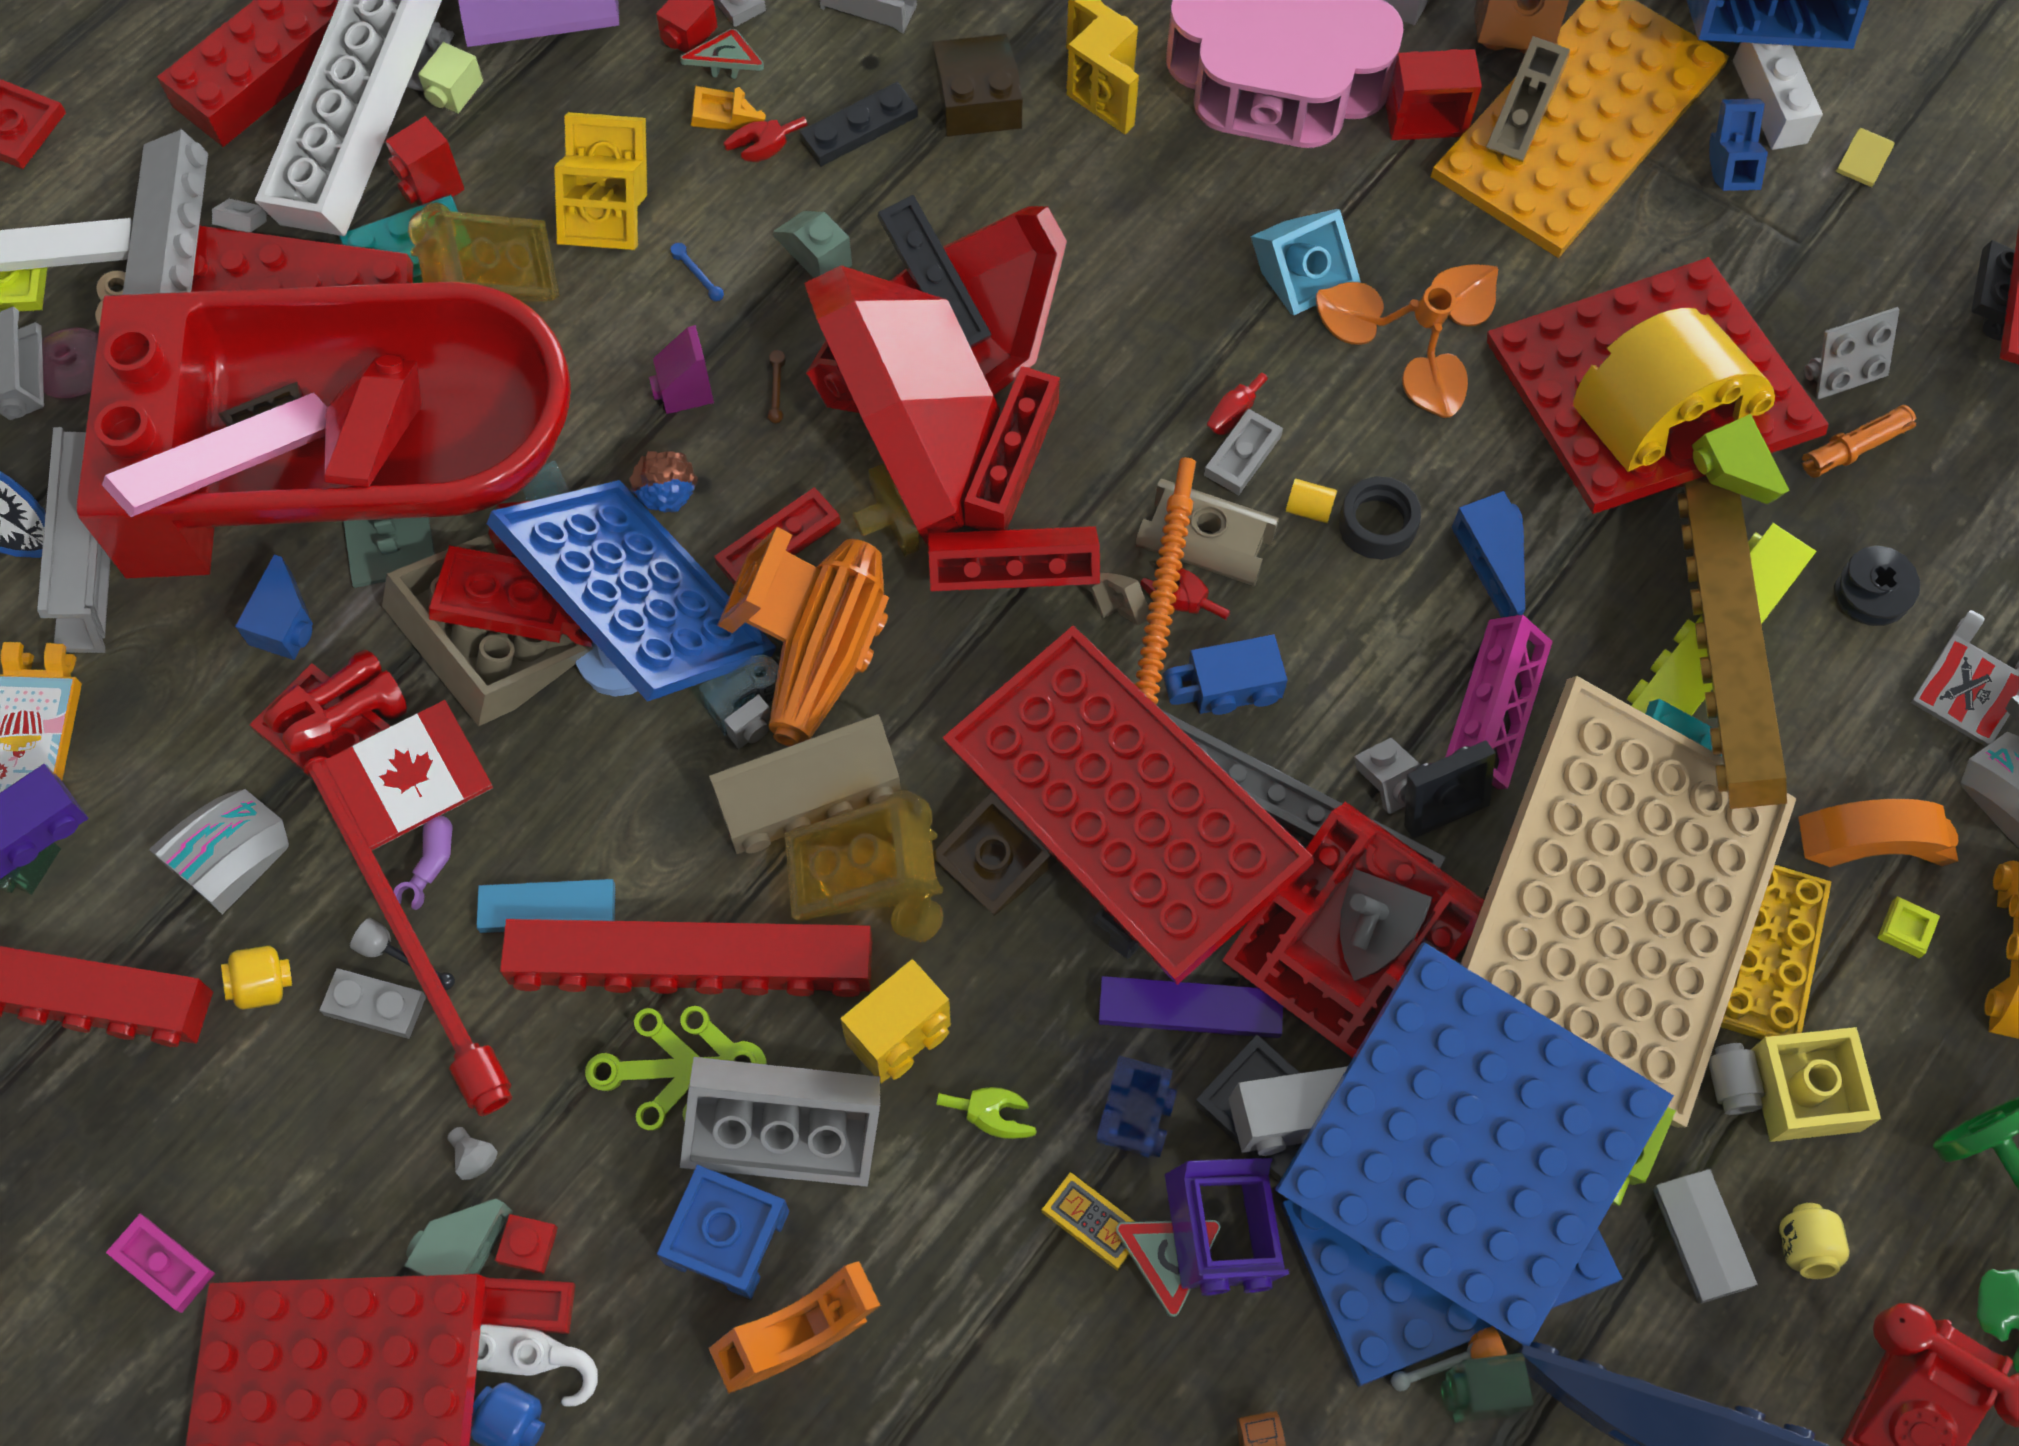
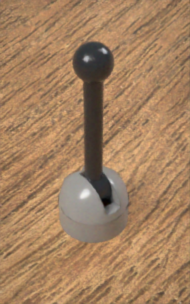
[350,918,455,990]

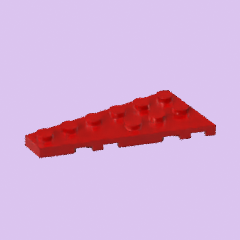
[191,226,413,292]

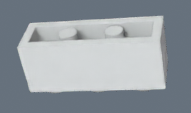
[1733,42,1823,150]

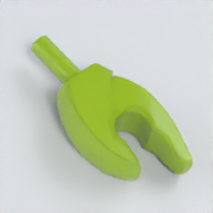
[936,1087,1036,1139]

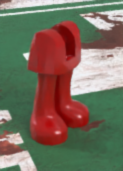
[263,650,407,755]

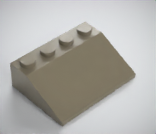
[382,533,593,726]

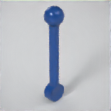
[671,243,724,302]

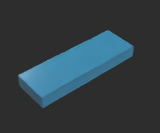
[477,879,615,933]

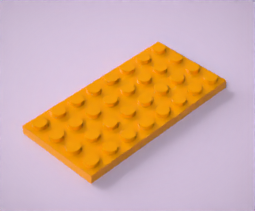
[1431,0,1729,258]

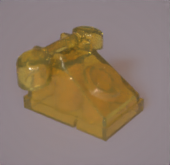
[408,202,560,302]
[785,790,944,942]

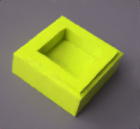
[1877,896,1940,958]

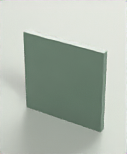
[344,518,435,588]

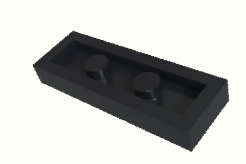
[800,82,918,167]

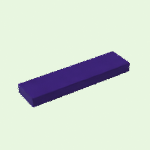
[1099,976,1283,1038]

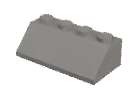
[680,1057,880,1187]

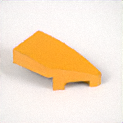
[691,86,765,129]

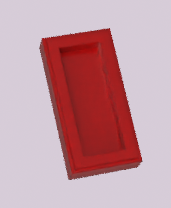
[481,1278,576,1334]

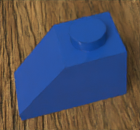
[235,554,313,660]

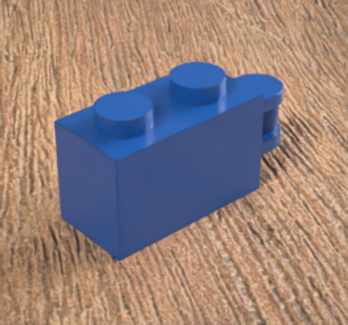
[1162,634,1288,715]

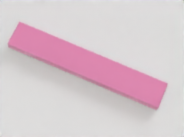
[102,393,327,517]

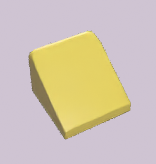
[1836,128,1894,187]

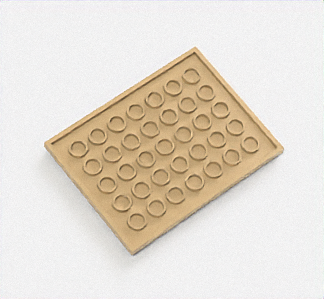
[1461,676,1797,1127]

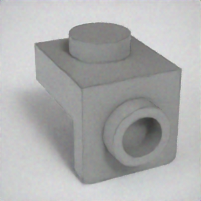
[1354,738,1420,814]

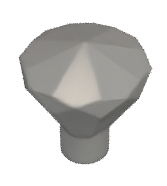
[448,1127,498,1180]

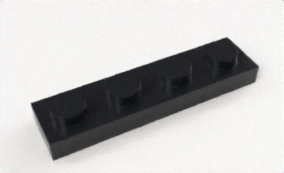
[877,194,992,348]

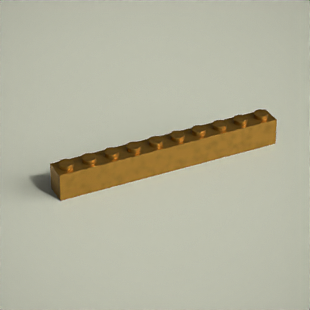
[1675,476,1787,809]

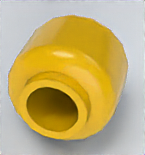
[221,946,292,1010]

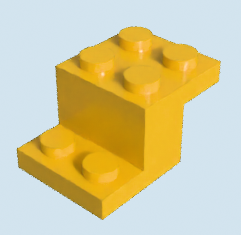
[1066,0,1139,135]
[554,112,647,250]

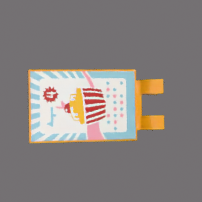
[0,642,82,793]

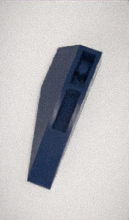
[1511,1341,1829,1446]

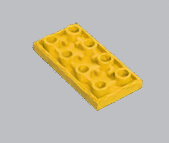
[1720,865,1832,1040]

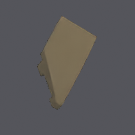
[1081,573,1150,625]

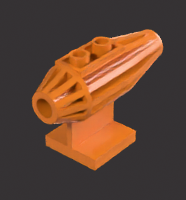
[717,527,889,747]

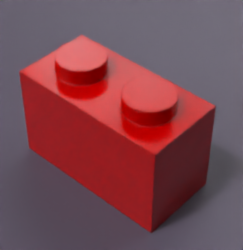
[385,116,465,206]

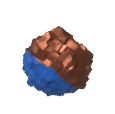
[629,451,698,513]

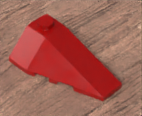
[325,355,422,487]

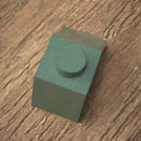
[773,211,852,278]
[404,1198,513,1276]

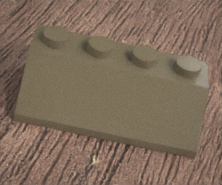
[709,714,901,854]

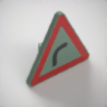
[680,29,764,79]
[1116,1220,1220,1317]

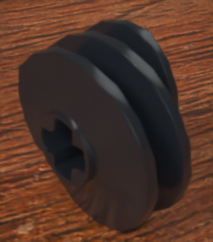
[1834,546,1920,626]

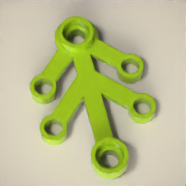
[585,1006,767,1131]

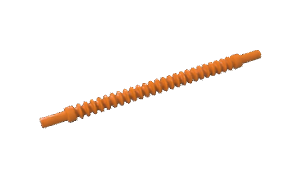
[1135,457,1196,704]

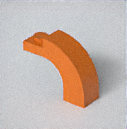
[1798,799,1959,867]
[708,1261,881,1393]

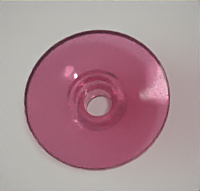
[42,328,98,398]

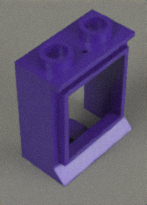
[1165,1158,1289,1296]

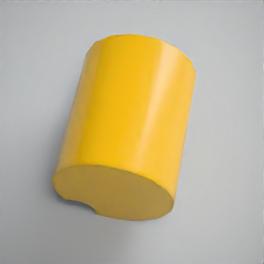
[1285,478,1337,523]

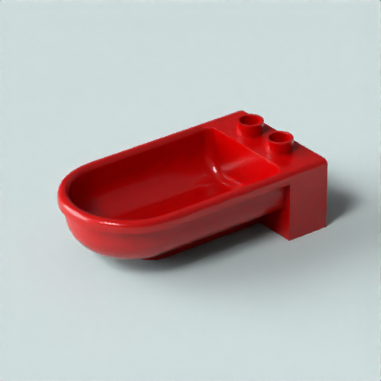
[77,282,571,579]

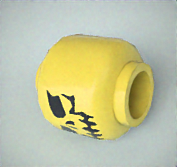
[1779,1203,1849,1279]

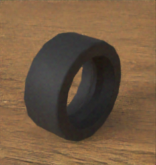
[1339,476,1421,560]

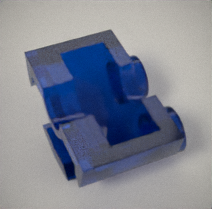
[1096,1055,1177,1158]

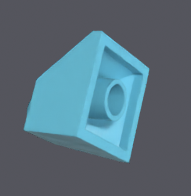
[1251,209,1361,315]

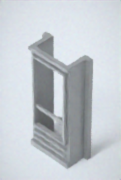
[37,427,111,653]

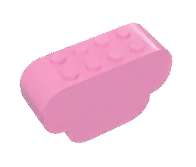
[1166,0,1403,148]

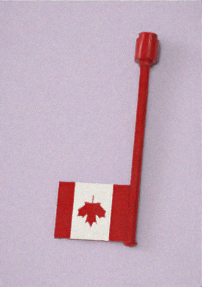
[304,700,512,1116]

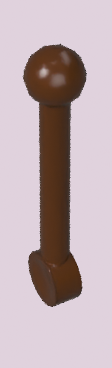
[767,350,786,424]

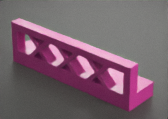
[1445,614,1553,789]

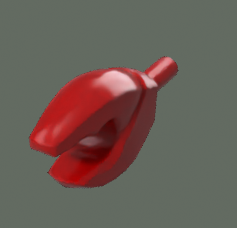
[723,117,808,162]
[1207,372,1268,435]
[1140,568,1231,620]

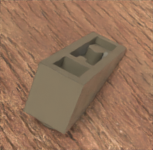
[1486,36,1570,162]

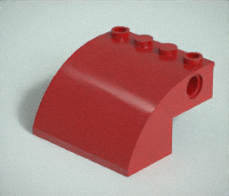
[1222,801,1485,1058]

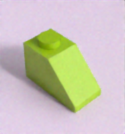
[1691,414,1790,504]

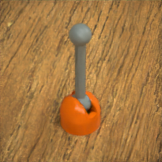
[1391,1326,1509,1391]

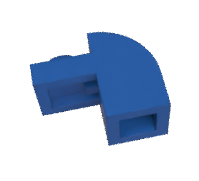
[1709,99,1768,191]

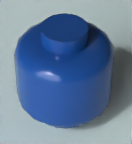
[471,1382,545,1446]

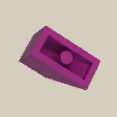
[649,325,714,414]

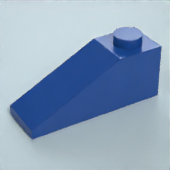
[1451,491,1525,618]

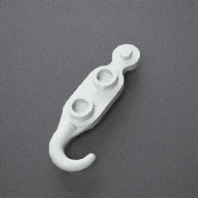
[477,1324,598,1406]

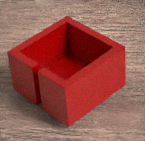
[1386,49,1482,140]

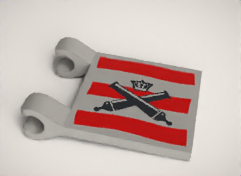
[1910,610,2019,747]

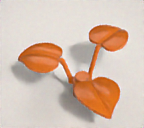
[1316,265,1498,418]

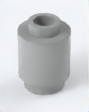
[1708,1043,1765,1115]

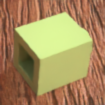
[418,42,483,114]

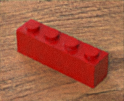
[964,366,1060,531]
[928,526,1100,591]

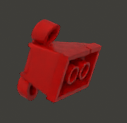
[1841,1303,2019,1446]

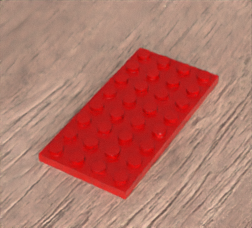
[942,625,1314,985]

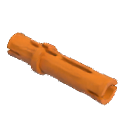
[1802,405,1916,478]

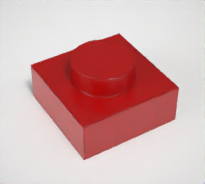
[495,1214,558,1275]

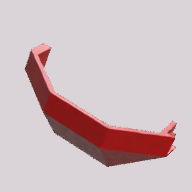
[806,206,1067,413]
[804,265,1000,544]

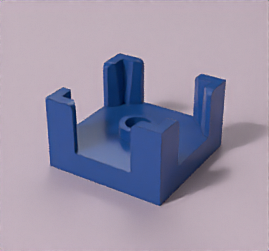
[657,1165,789,1300]

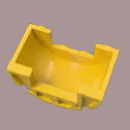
[1573,308,1775,472]

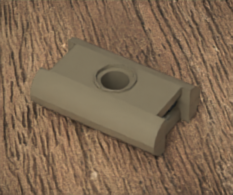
[1135,478,1280,586]

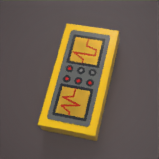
[1042,1172,1135,1270]

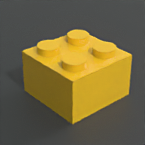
[840,959,951,1084]

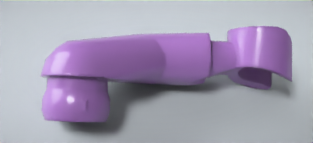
[393,815,453,910]

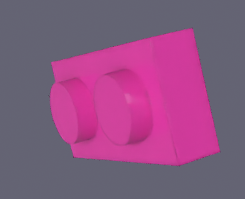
[106,1214,215,1313]

